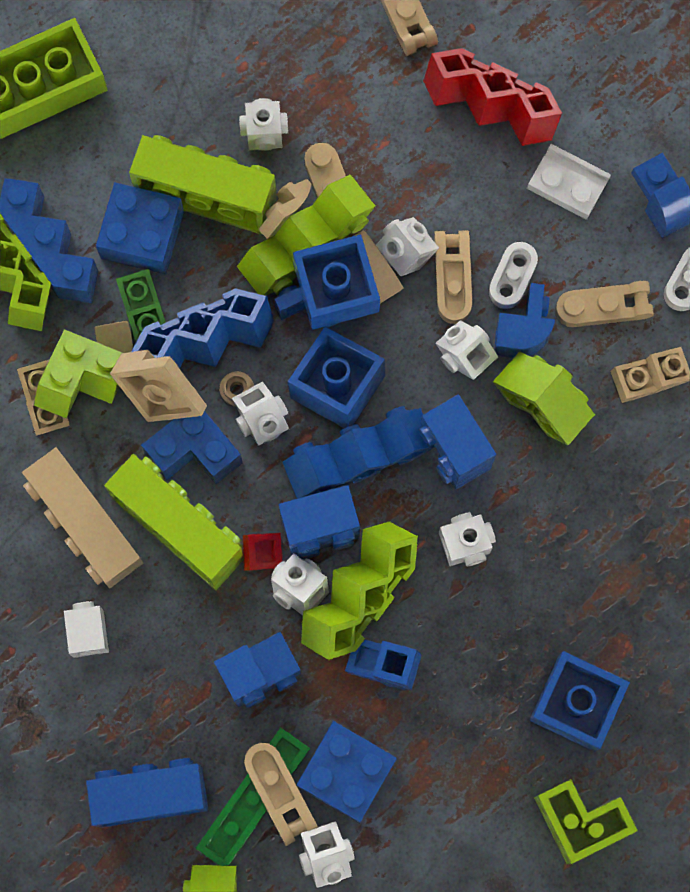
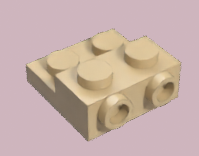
[110,350,207,422]

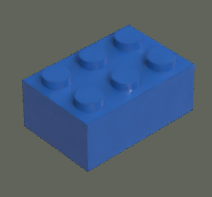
[86,758,209,828]

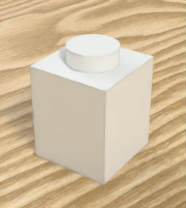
[64,601,109,658]

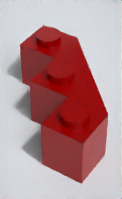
[423,48,562,146]

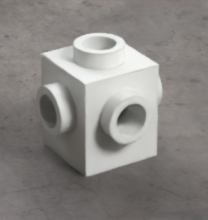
[239,98,288,151]
[376,217,439,276]
[436,320,498,380]
[232,382,289,446]
[439,512,496,567]
[271,554,329,615]
[299,822,355,888]

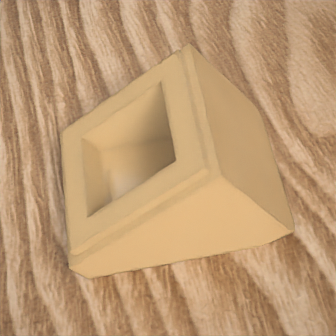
[94,321,134,353]

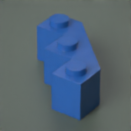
[0,178,98,303]
[131,288,274,369]
[282,406,435,499]

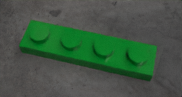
[196,727,310,866]

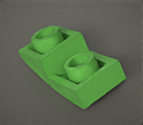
[116,269,166,342]

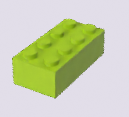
[0,18,108,139]
[129,135,277,235]
[104,454,244,590]

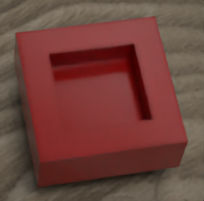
[242,533,282,570]

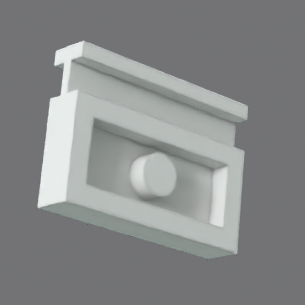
[527,144,611,220]

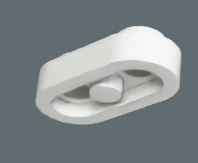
[489,242,538,309]
[664,248,690,311]

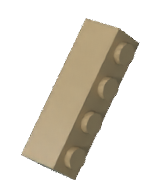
[22,447,143,589]

